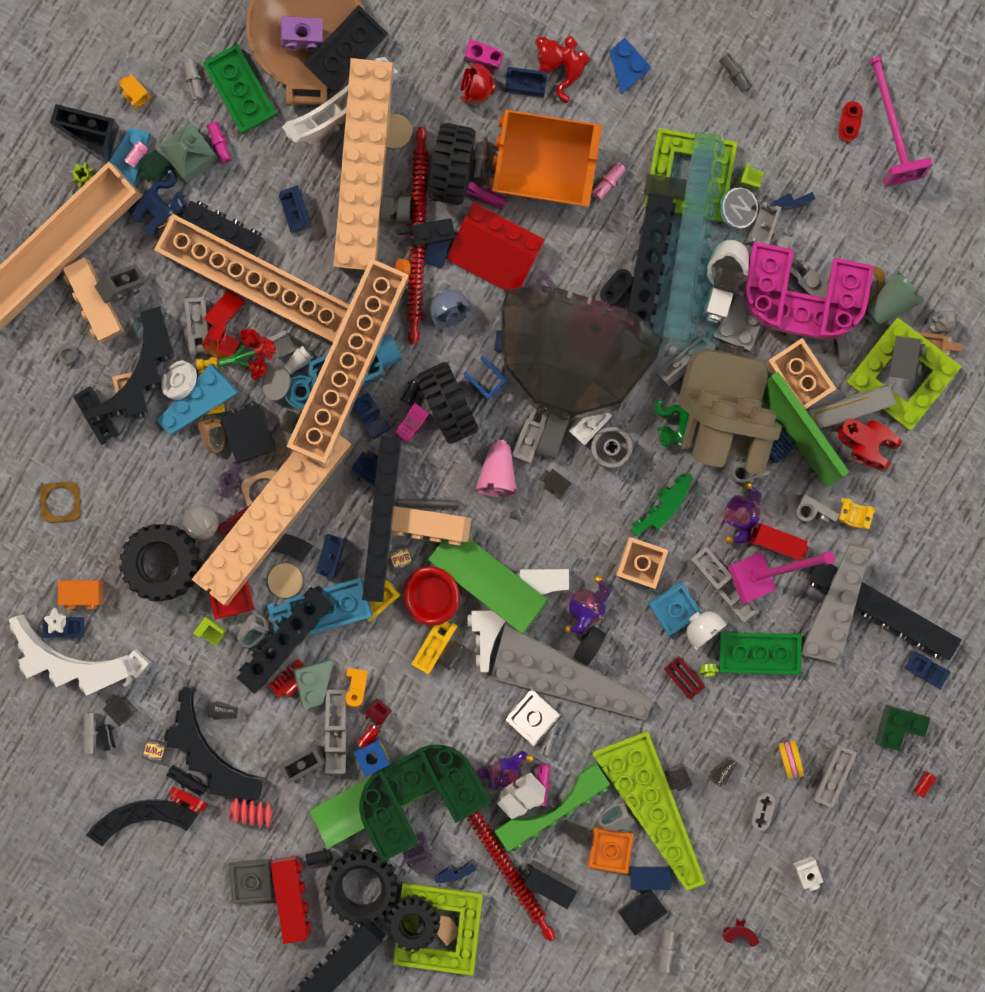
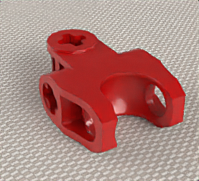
[837,419,903,472]

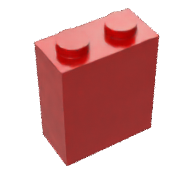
[748,524,809,560]

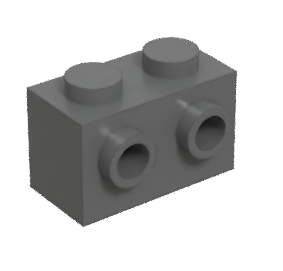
[94,264,146,304]
[889,336,926,380]
[278,743,326,784]

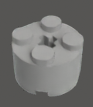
[590,427,632,469]

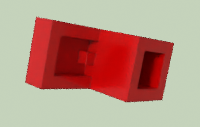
[202,322,240,366]

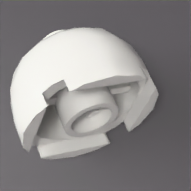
[687,611,727,650]

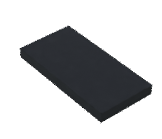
[303,5,388,93]

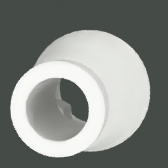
[284,345,314,375]

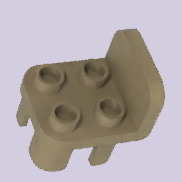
[678,349,782,474]

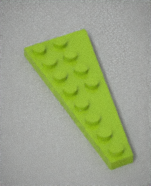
[592,730,706,891]

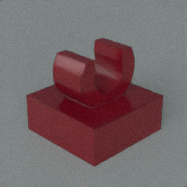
[365,698,392,727]

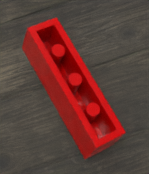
[271,855,312,944]

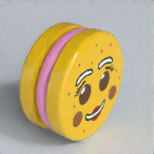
[778,740,805,780]

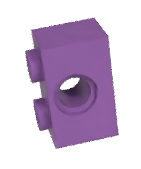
[280,16,323,52]

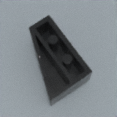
[50,104,119,164]

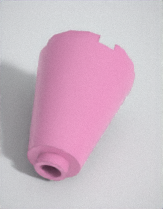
[476,440,516,497]

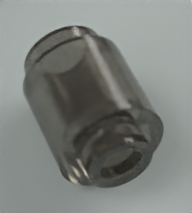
[439,639,467,671]

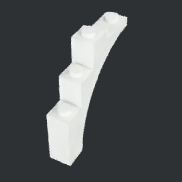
[282,57,398,144]
[468,569,569,672]
[9,614,135,696]

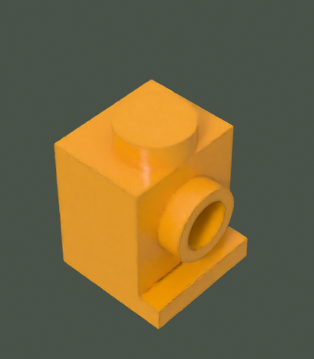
[119,74,151,110]

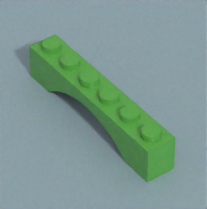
[495,761,610,852]

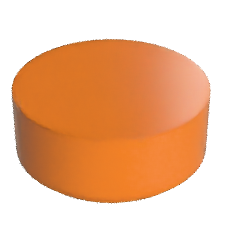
[394,259,411,275]

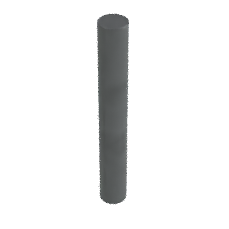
[398,498,459,508]

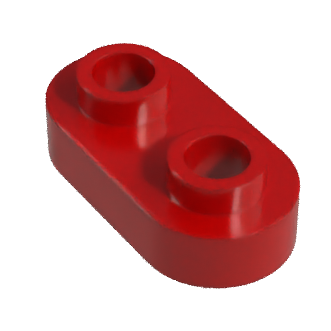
[837,101,863,143]
[168,786,208,814]

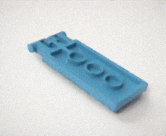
[267,577,373,642]

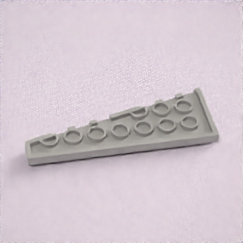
[491,622,652,721]

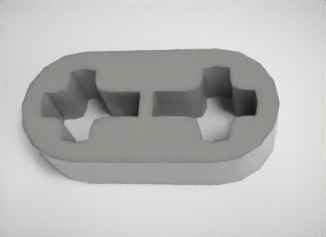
[751,792,776,831]

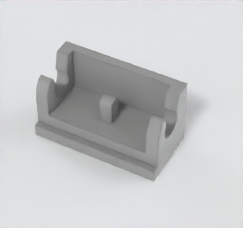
[746,203,781,245]

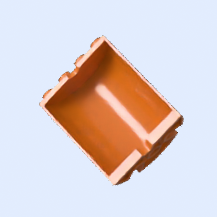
[489,110,602,207]

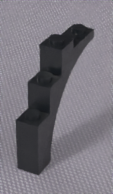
[83,307,174,423]
[164,685,263,800]

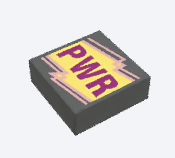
[389,546,414,571]
[142,738,167,764]

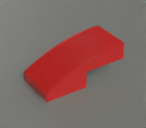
[203,290,245,328]

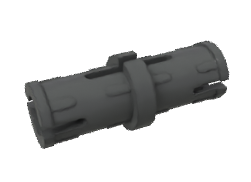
[719,53,753,94]

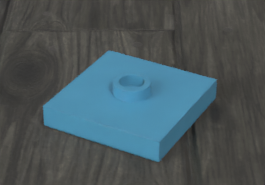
[647,581,702,636]

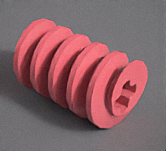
[228,797,273,829]

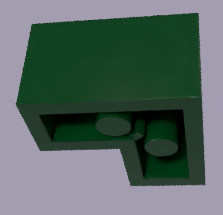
[875,704,930,751]

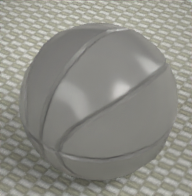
[183,505,219,540]

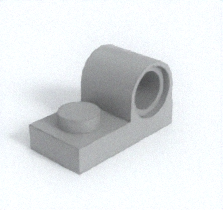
[793,494,840,523]

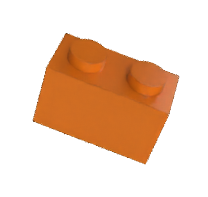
[58,580,103,609]

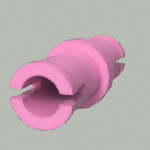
[591,162,626,201]

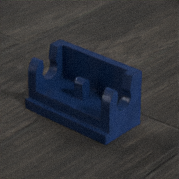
[505,67,548,98]
[279,185,312,234]
[315,533,346,578]

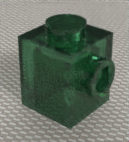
[139,149,173,182]

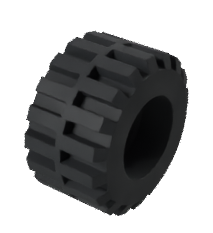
[387,895,440,952]

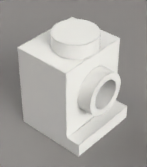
[793,856,823,891]

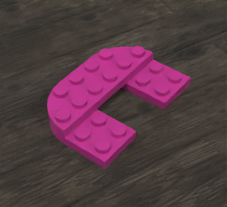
[744,242,874,340]

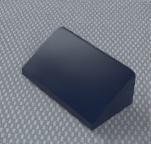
[630,866,672,890]

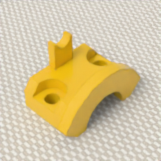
[838,498,876,530]

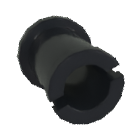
[400,379,422,406]
[97,724,116,751]
[306,848,332,866]

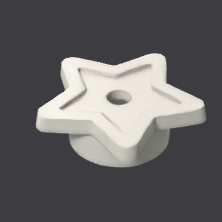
[44,608,66,633]

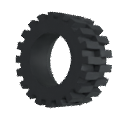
[324,849,398,926]

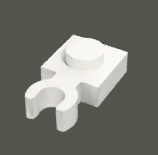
[123,649,151,687]

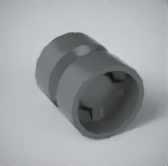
[381,195,411,223]

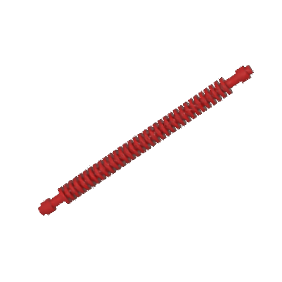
[407,127,429,345]
[466,810,556,942]

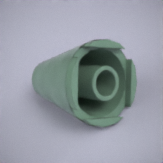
[865,270,924,325]

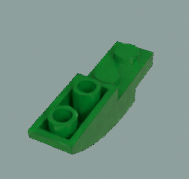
[630,473,693,537]

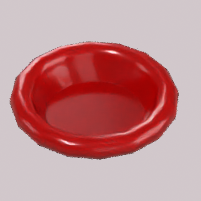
[402,566,460,626]

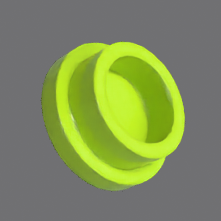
[699,664,719,678]

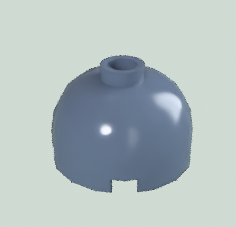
[429,290,471,328]

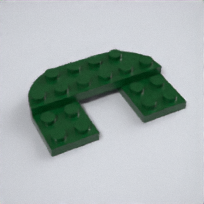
[359,745,492,863]

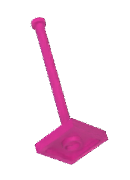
[870,57,933,187]
[727,551,835,604]

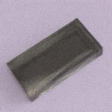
[643,174,687,201]

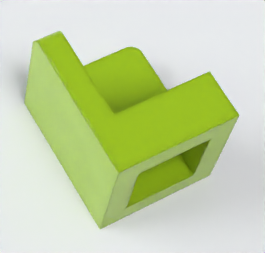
[738,163,764,193]
[193,616,228,646]

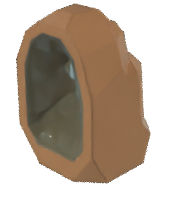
[198,418,226,454]

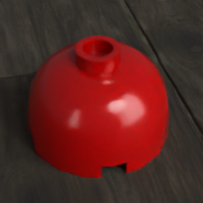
[460,62,496,104]

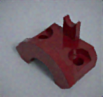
[722,918,759,947]

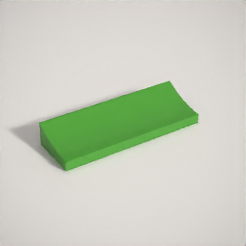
[762,371,849,488]
[428,538,548,635]
[309,776,435,849]

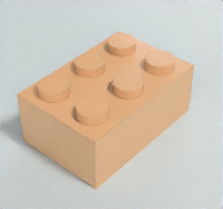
[765,338,836,409]

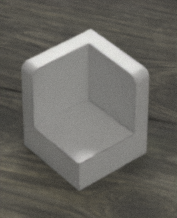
[267,330,296,360]

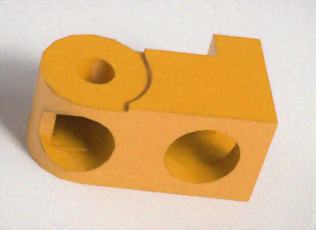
[345,668,368,709]

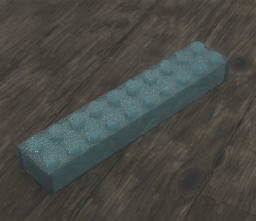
[664,132,726,343]

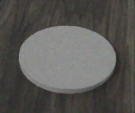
[263,366,291,401]

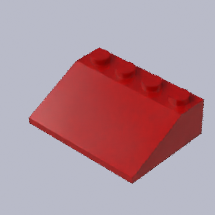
[446,202,545,296]

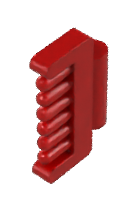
[269,659,305,697]

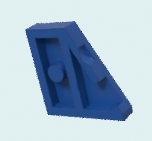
[609,38,651,94]

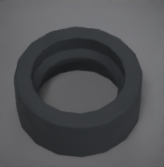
[573,626,606,666]

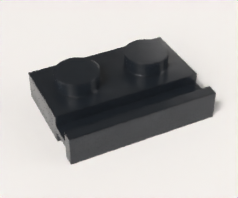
[617,890,668,936]

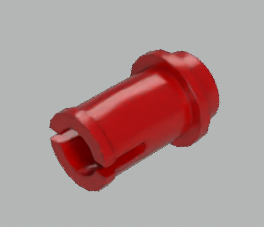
[357,724,381,748]
[913,771,937,798]

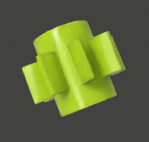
[70,162,95,188]

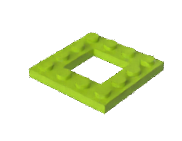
[644,128,738,222]
[846,317,962,431]
[393,882,483,976]

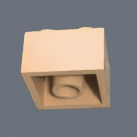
[615,537,669,589]

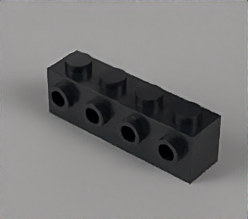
[182,201,266,257]

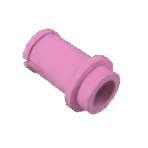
[124,141,148,168]

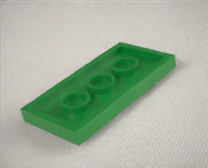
[203,43,277,135]
[719,632,802,675]

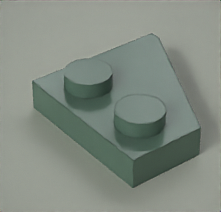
[293,659,333,709]

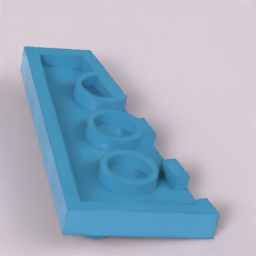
[110,127,151,211]
[157,364,240,435]

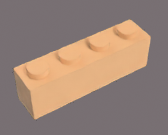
[63,258,124,343]
[392,506,472,545]

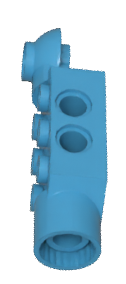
[285,334,402,409]

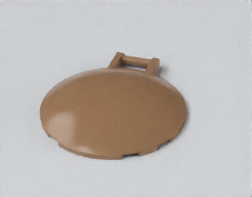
[246,0,364,106]

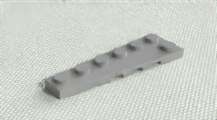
[713,232,795,352]
[801,543,870,664]

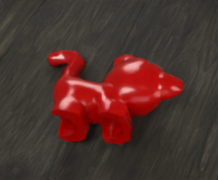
[535,35,590,103]

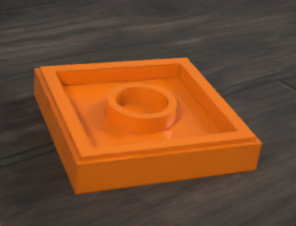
[588,826,634,874]

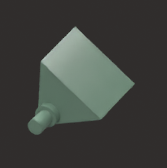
[159,122,219,183]

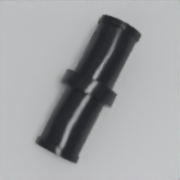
[166,765,207,797]

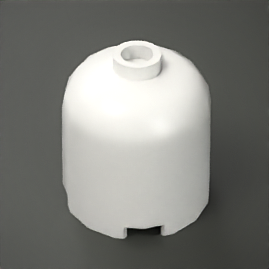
[707,240,750,290]

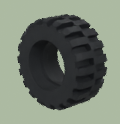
[428,123,476,205]
[416,362,479,444]
[119,524,201,602]

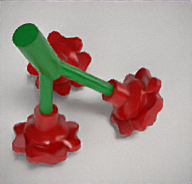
[217,329,276,381]

